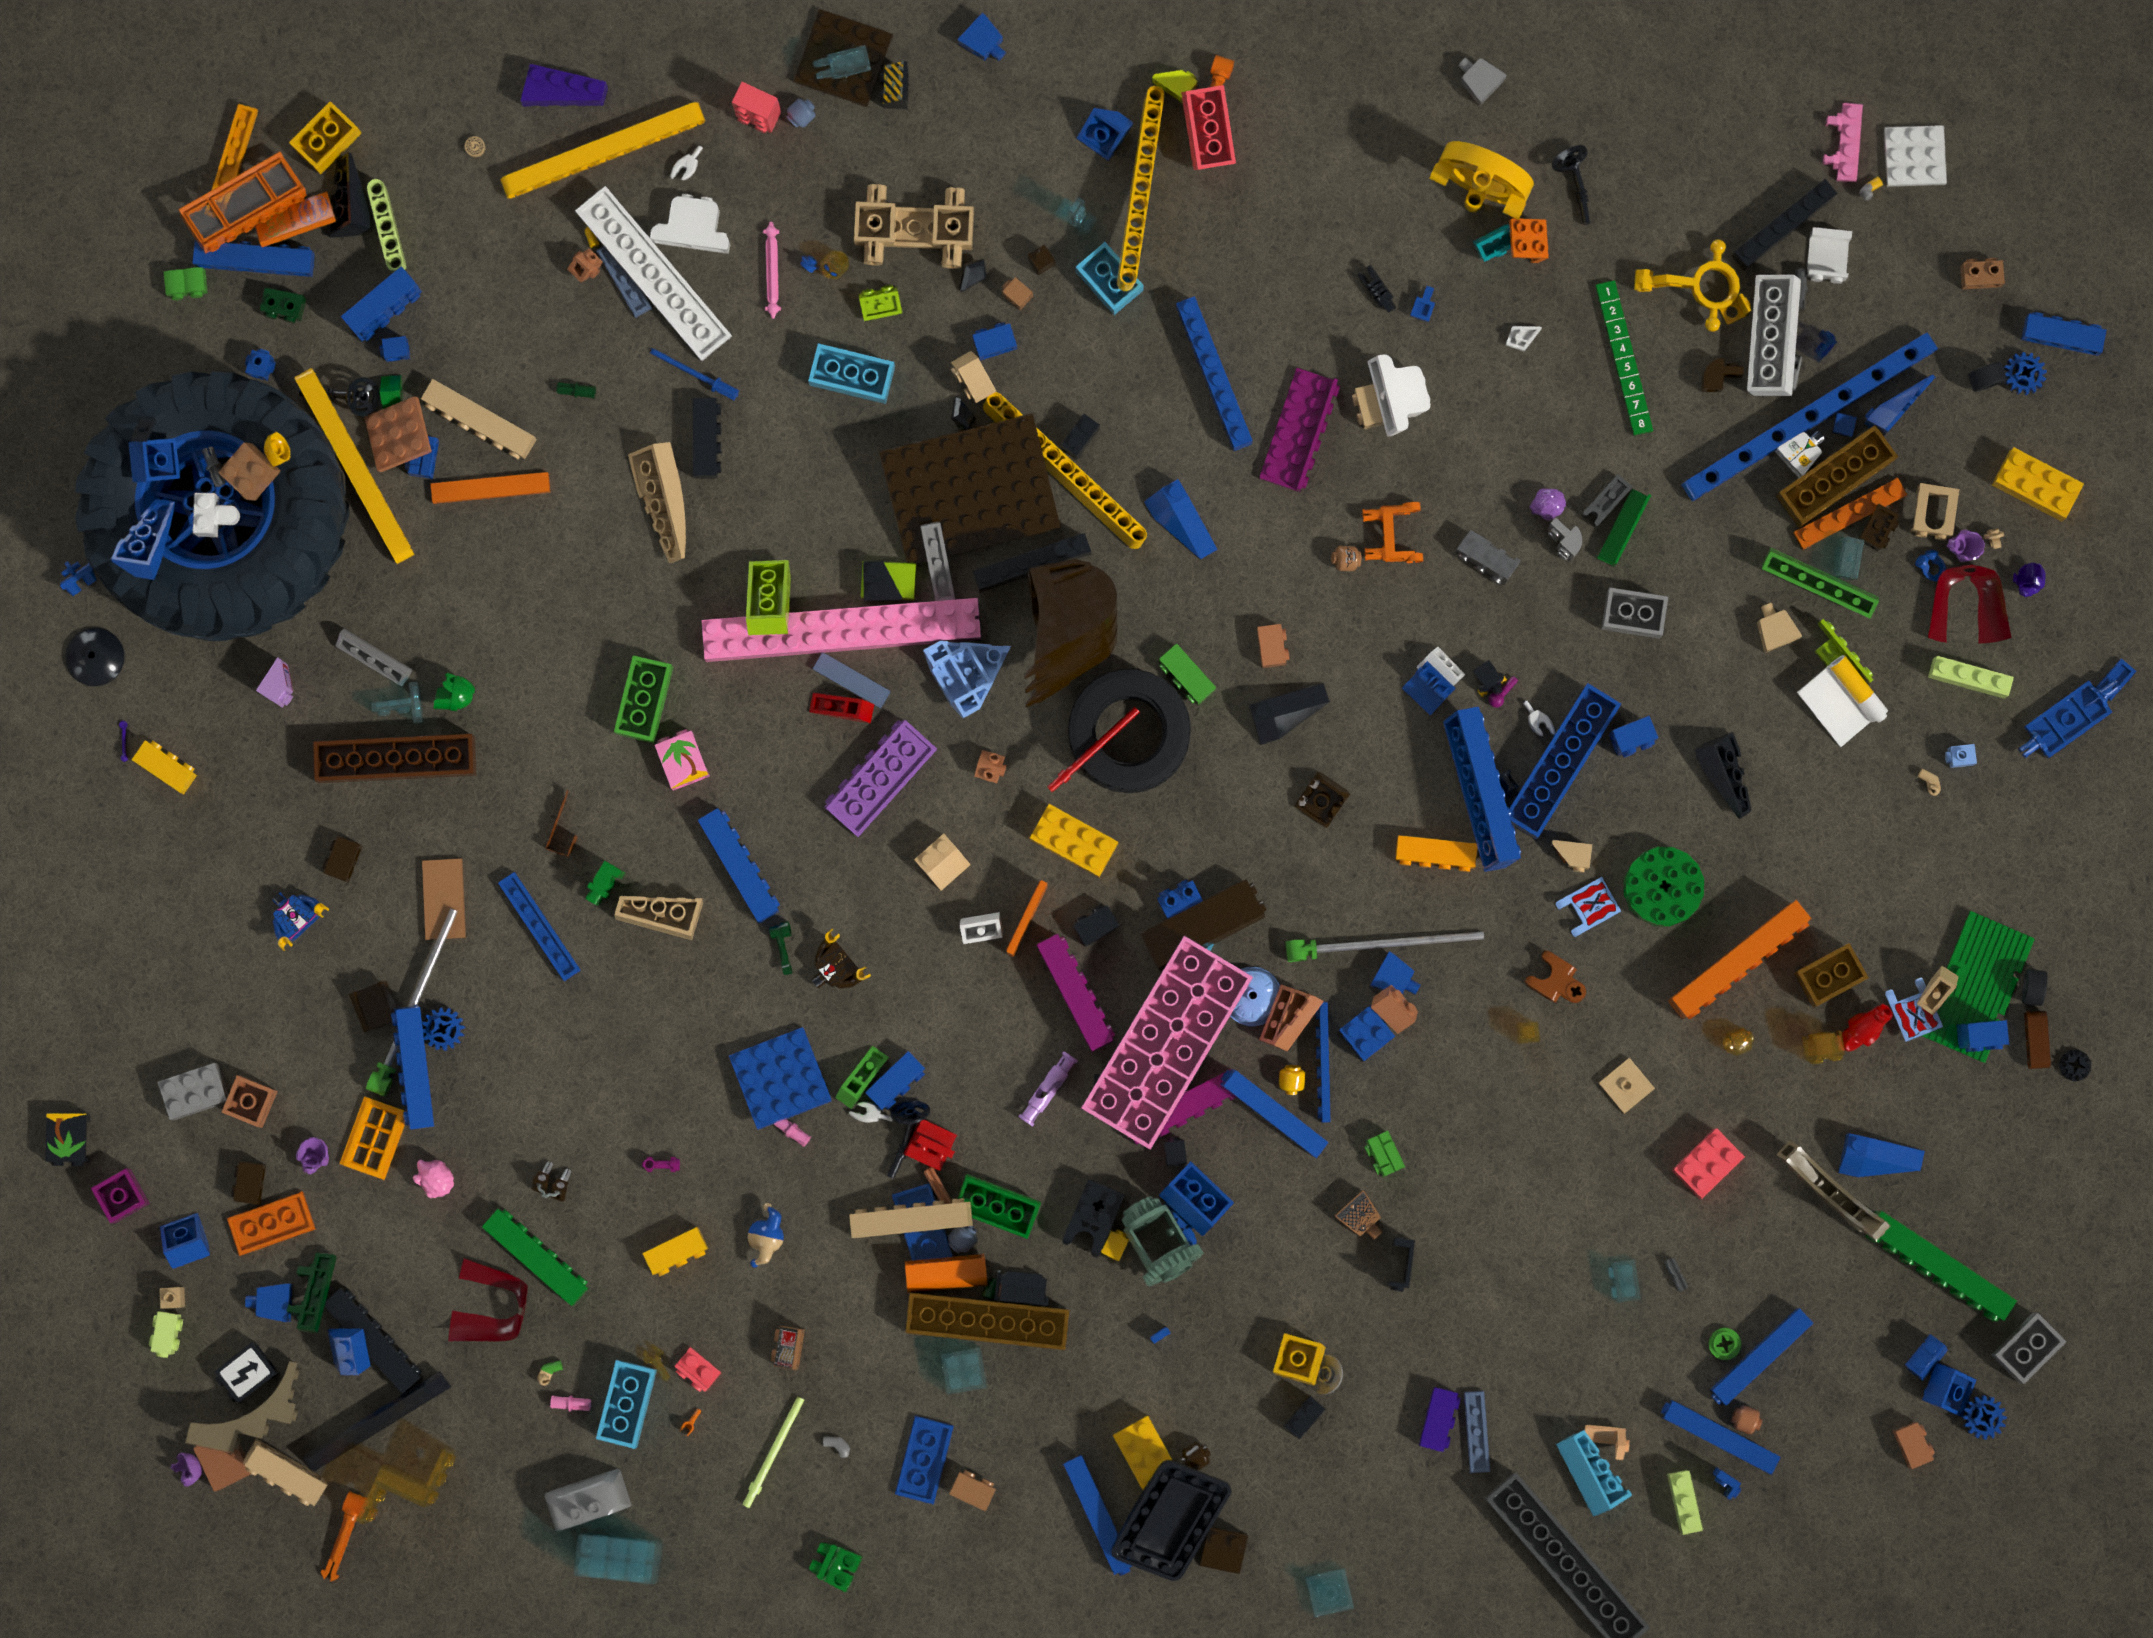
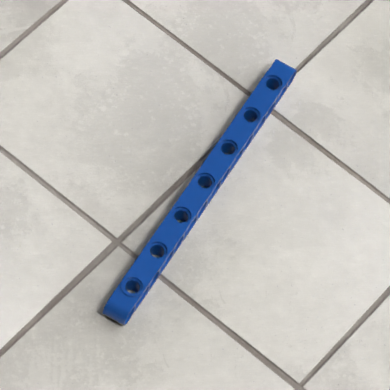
[1681,332,1938,502]

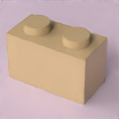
[1352,384,1384,429]

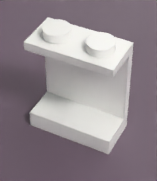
[1807,227,1852,284]

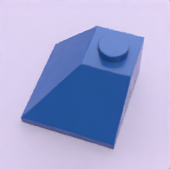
[1077,108,1134,160]

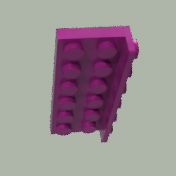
[1259,368,1340,492]

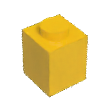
[1101,1229,1129,1261]

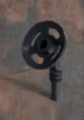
[1552,145,1590,225]
[299,377,380,417]
[887,1101,930,1179]

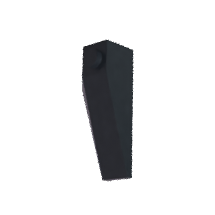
[328,152,371,238]
[1249,683,1330,745]
[1695,732,1752,819]

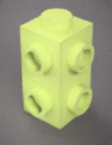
[149,1311,183,1358]

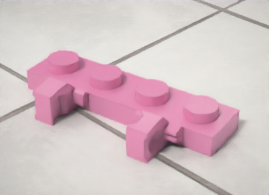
[1823,103,1863,182]

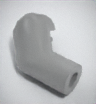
[823,1437,850,1458]

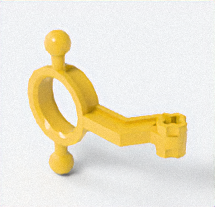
[1634,239,1740,332]

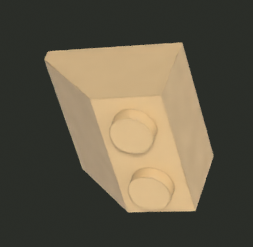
[914,834,971,891]

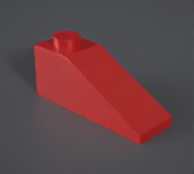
[809,693,875,723]

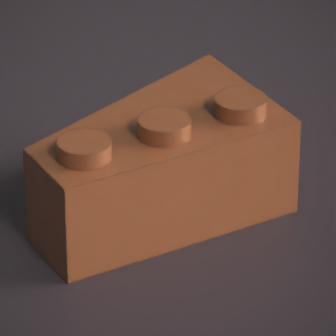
[1259,985,1324,1051]

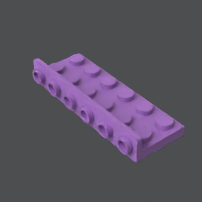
[824,719,937,837]

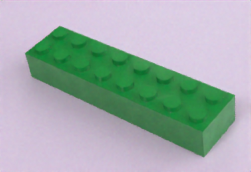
[1865,1211,2017,1322]

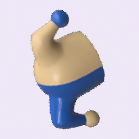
[748,1203,784,1268]

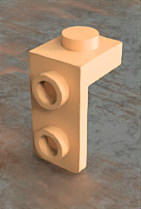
[1585,1425,1629,1460]

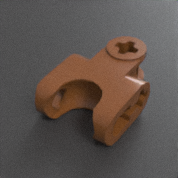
[1524,950,1586,1003]

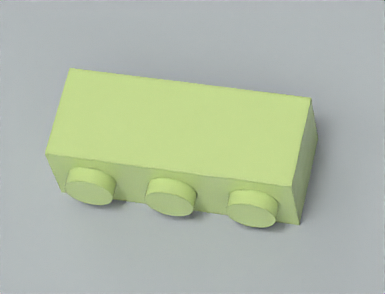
[1667,1470,1703,1535]

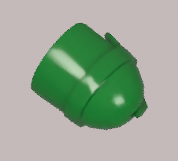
[433,672,475,711]

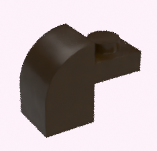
[1701,358,1744,393]

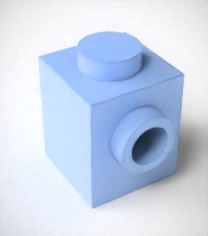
[1945,744,1977,768]

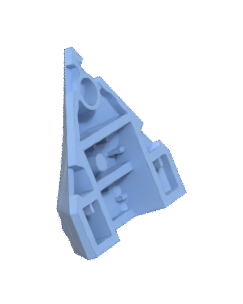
[923,641,1011,718]

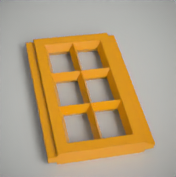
[340,1096,406,1180]

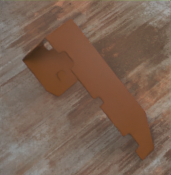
[546,790,578,857]

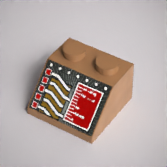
[771,1326,805,1370]

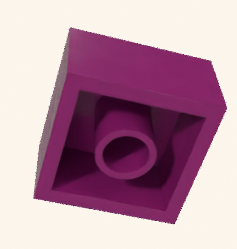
[91,1168,150,1223]

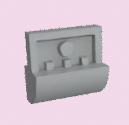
[1547,518,1582,562]

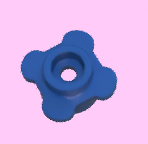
[800,255,819,273]

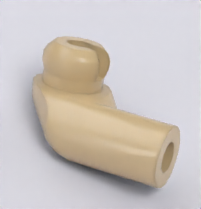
[1917,768,1941,796]

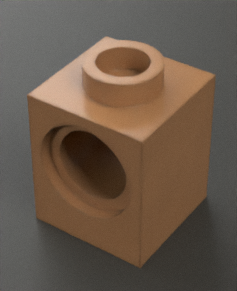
[1002,277,1033,310]

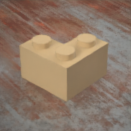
[951,351,996,403]

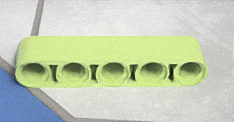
[367,179,406,273]

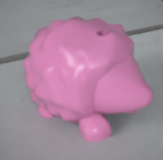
[413,1160,454,1198]

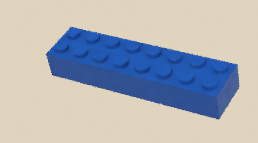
[1509,683,1621,840]
[1443,707,1521,872]

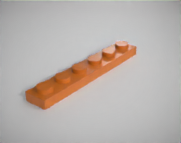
[1793,478,1907,550]

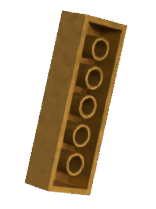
[1776,425,1898,528]

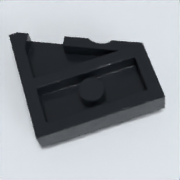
[863,561,902,602]

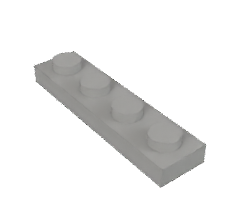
[921,522,955,601]

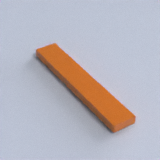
[431,472,551,504]

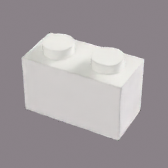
[960,912,1003,944]

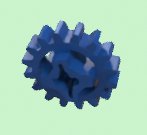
[2003,352,2047,396]
[422,1008,465,1051]
[1962,1395,2007,1440]

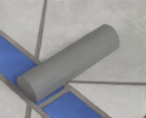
[335,628,412,686]

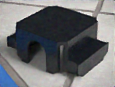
[994,1270,1049,1305]

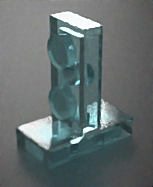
[1055,197,1098,236]
[371,682,424,724]

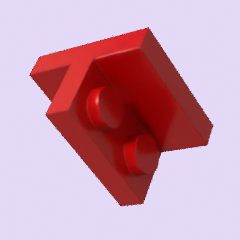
[904,1120,957,1171]

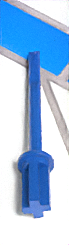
[650,348,739,401]

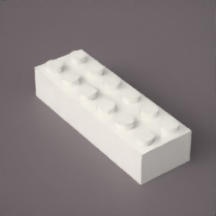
[1747,275,1801,396]

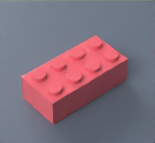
[1181,85,1236,170]

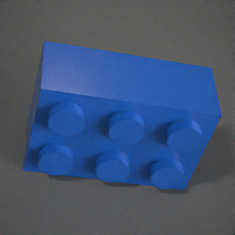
[1159,1161,1234,1237]

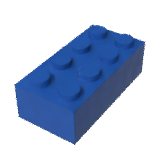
[341,266,422,341]

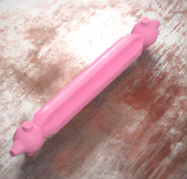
[763,222,781,319]

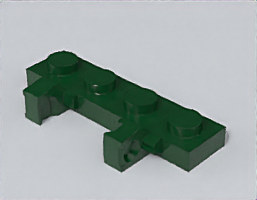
[287,1252,337,1333]

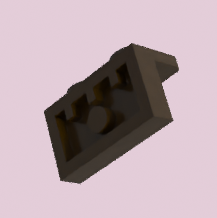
[1859,504,1899,552]

